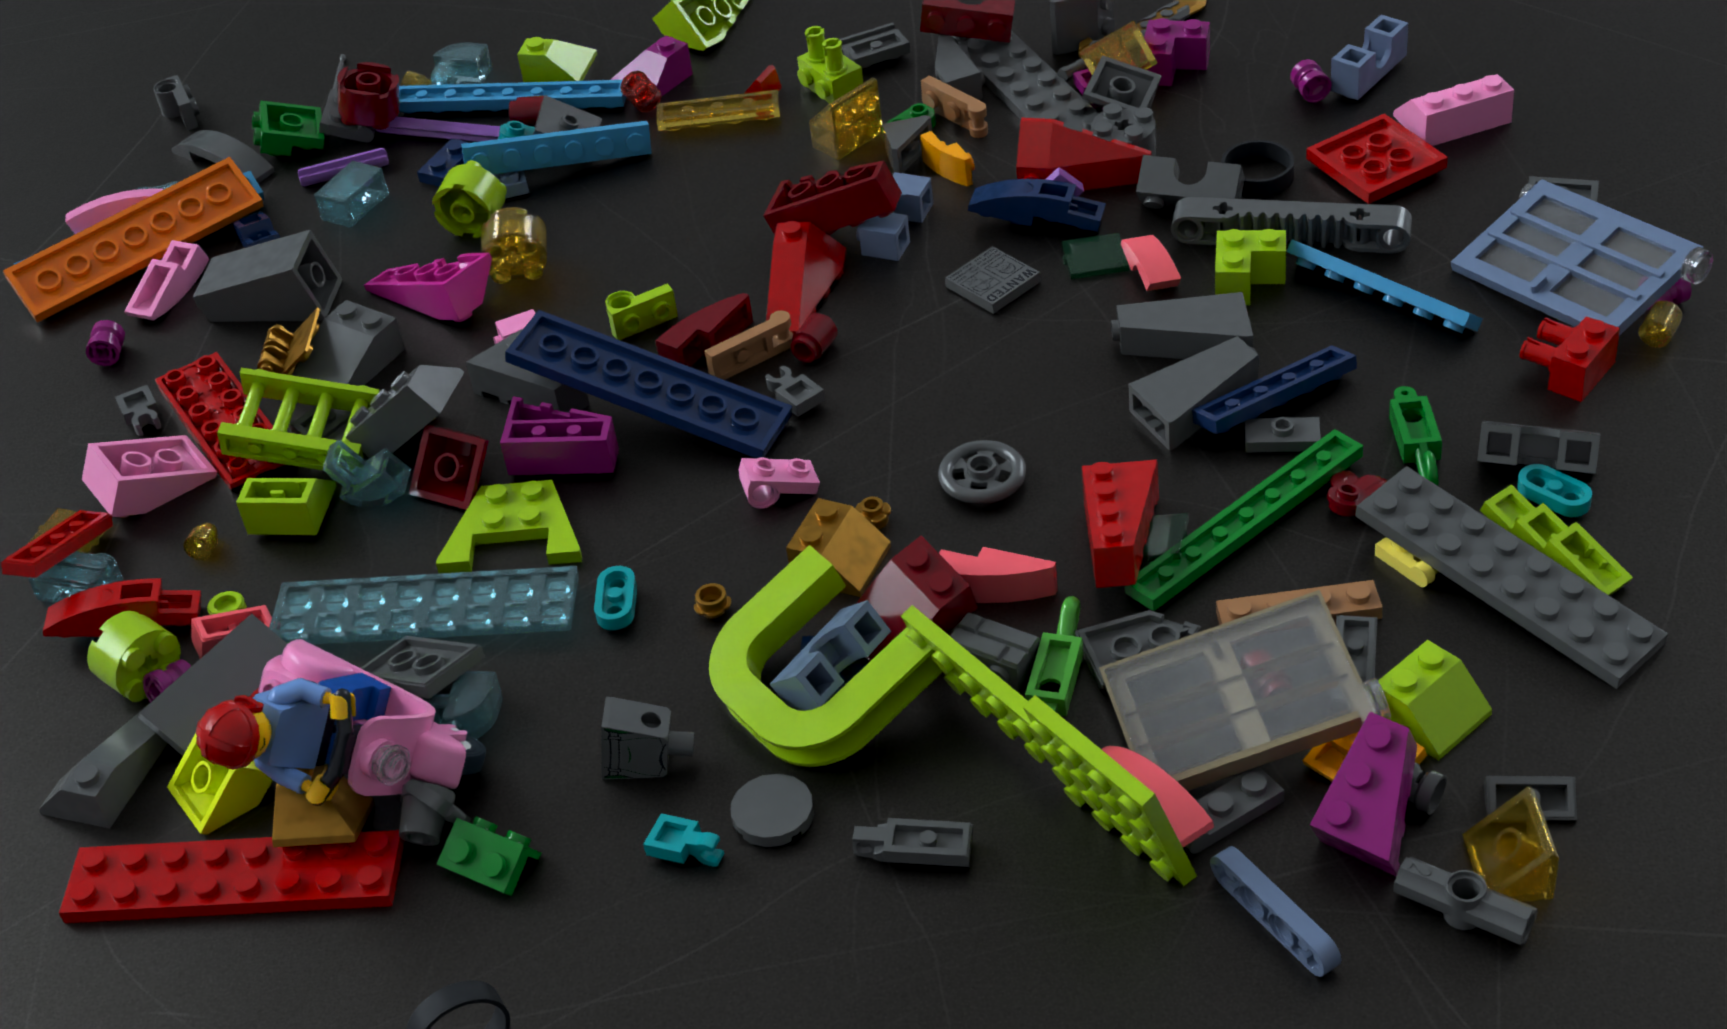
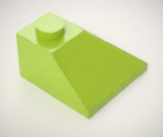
[517,37,597,82]

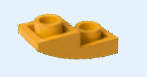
[920,131,975,186]

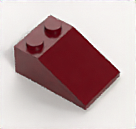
[856,535,978,662]

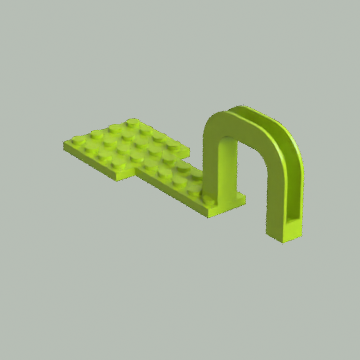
[709,545,1197,886]

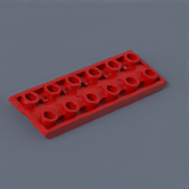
[155,352,285,490]

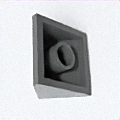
[1082,55,1162,109]

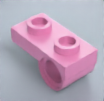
[738,457,820,509]

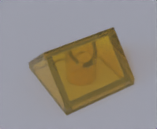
[1079,20,1158,75]
[1462,786,1559,902]

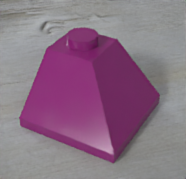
[611,35,693,103]

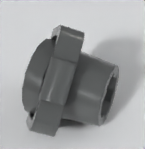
[399,779,471,846]

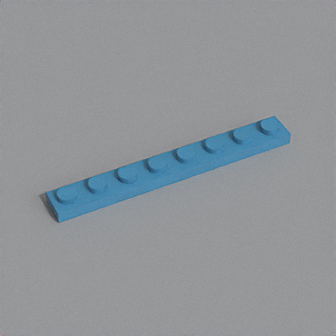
[399,80,629,114]

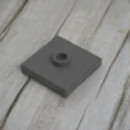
[533,95,602,135]

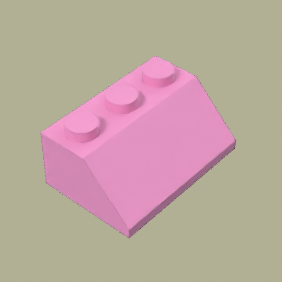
[1393,74,1514,146]

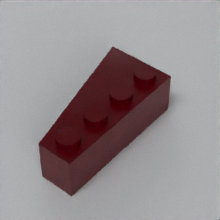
[763,160,902,235]

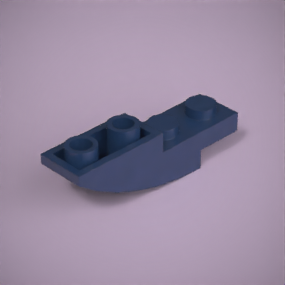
[967,179,1106,232]

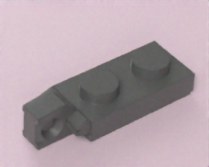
[852,818,973,867]

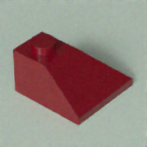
[409,425,489,510]

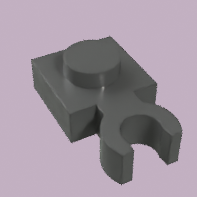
[765,366,826,417]
[115,385,161,436]

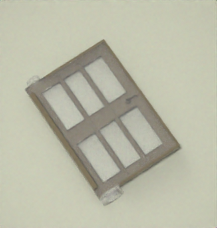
[1099,590,1391,791]

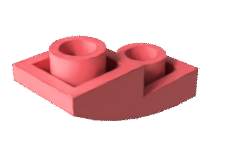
[1120,235,1181,291]

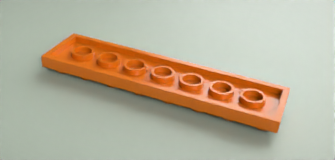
[3,157,264,323]

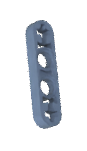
[1210,846,1342,977]

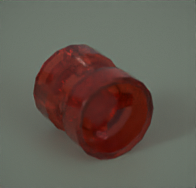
[620,70,661,112]

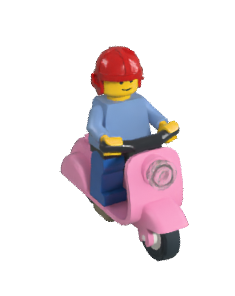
[196,639,486,806]

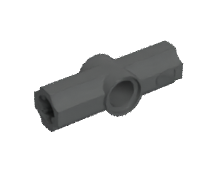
[1393,856,1538,945]

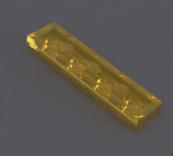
[657,90,780,131]

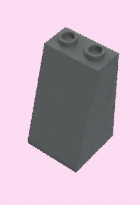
[192,230,343,322]

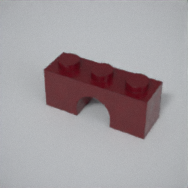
[920,0,1015,43]

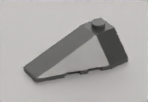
[39,710,168,829]

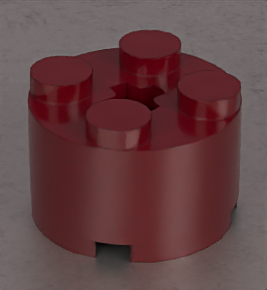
[337,62,399,130]

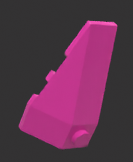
[364,253,492,322]

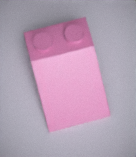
[82,435,217,518]

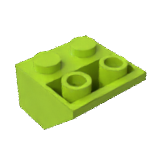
[236,478,336,535]

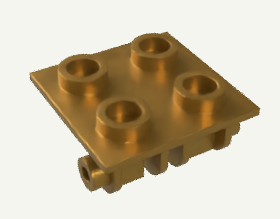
[257,307,320,375]

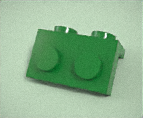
[436,816,542,896]

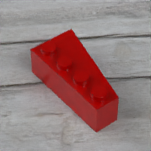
[1082,459,1159,588]

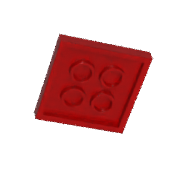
[1306,113,1448,204]

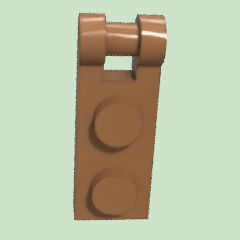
[921,75,988,138]
[704,310,793,380]

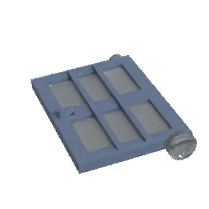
[1451,179,1713,336]

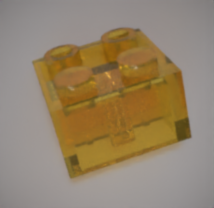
[809,77,882,160]

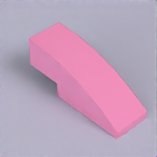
[65,189,164,234]
[124,240,210,320]

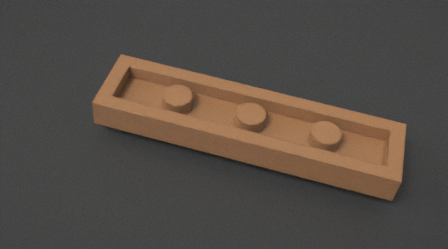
[1216,580,1383,633]

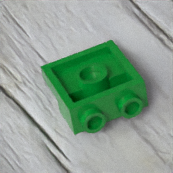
[252,100,325,156]

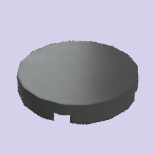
[731,773,814,847]

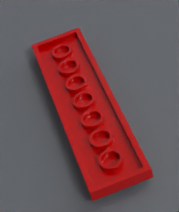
[59,830,405,923]

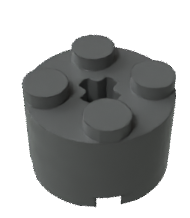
[1091,103,1157,156]

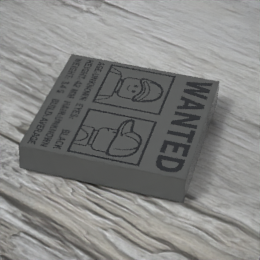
[945,246,1041,314]

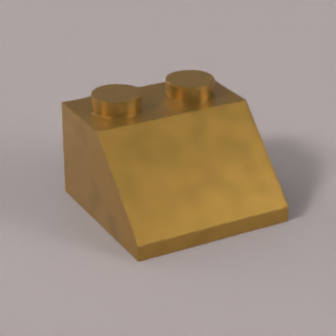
[786,498,891,597]

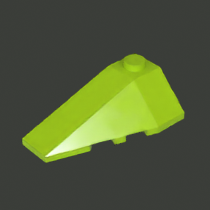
[652,0,749,51]

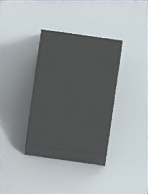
[882,115,932,173]

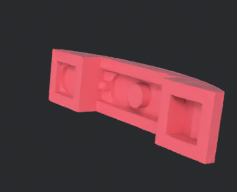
[1101,746,1214,847]

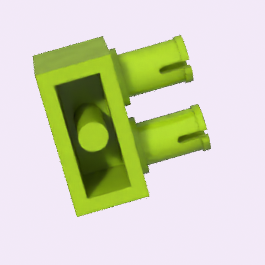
[797,26,865,107]

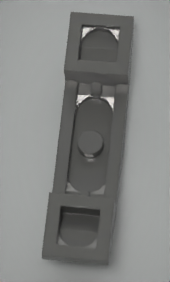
[171,130,275,183]

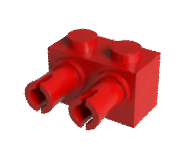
[1519,316,1620,402]

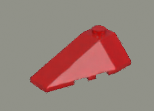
[1016,117,1152,191]
[766,221,847,335]

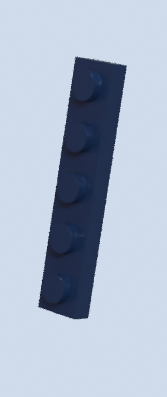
[1192,345,1357,434]

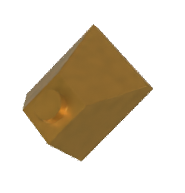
[272,764,375,848]

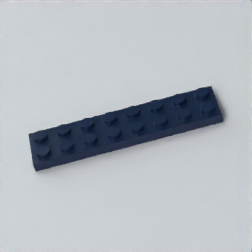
[505,310,793,459]

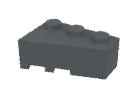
[466,329,589,413]

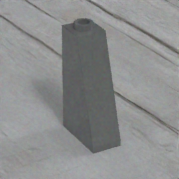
[1111,292,1253,359]
[1128,336,1260,451]

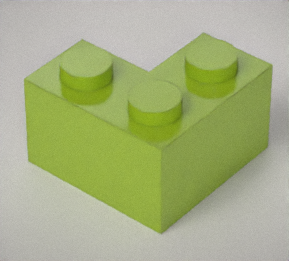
[1215,229,1286,305]

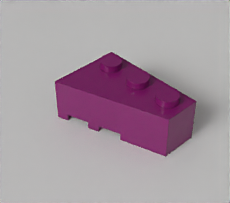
[500,396,619,475]
[1310,712,1417,877]

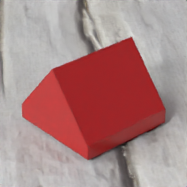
[744,65,782,104]

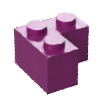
[1140,18,1210,86]

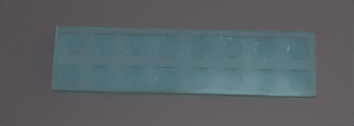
[269,566,579,644]

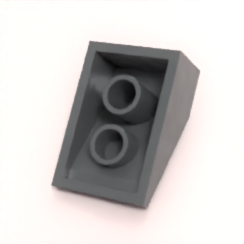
[292,300,405,386]

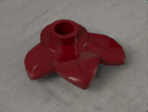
[1327,471,1388,516]

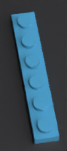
[461,121,652,174]
[1286,239,1483,333]

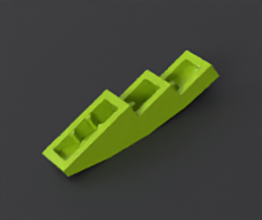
[1480,484,1633,596]

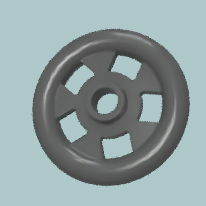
[938,440,1026,504]

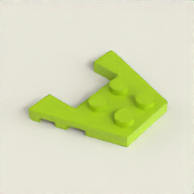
[436,480,582,575]

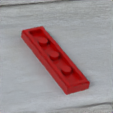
[1,510,113,578]

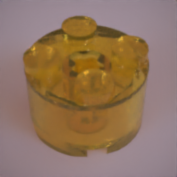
[481,207,547,284]

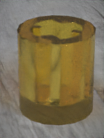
[1639,300,1683,348]

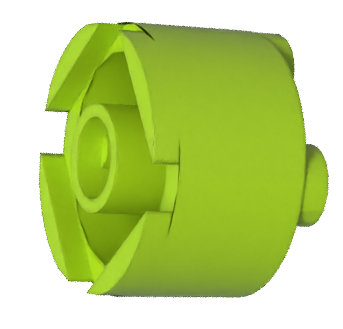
[432,160,507,238]
[87,611,181,702]

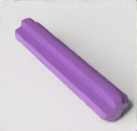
[298,148,389,186]

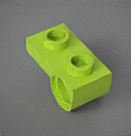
[605,283,678,340]

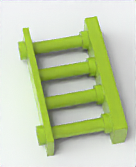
[217,367,380,476]

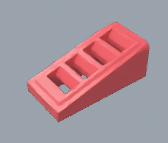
[191,605,277,659]

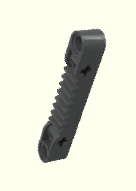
[1171,197,1412,253]

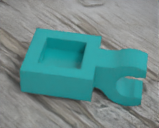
[643,813,725,867]

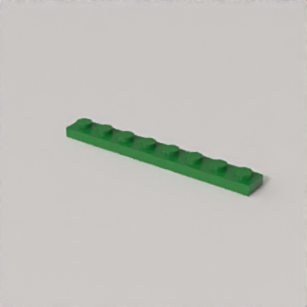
[1125,429,1363,611]

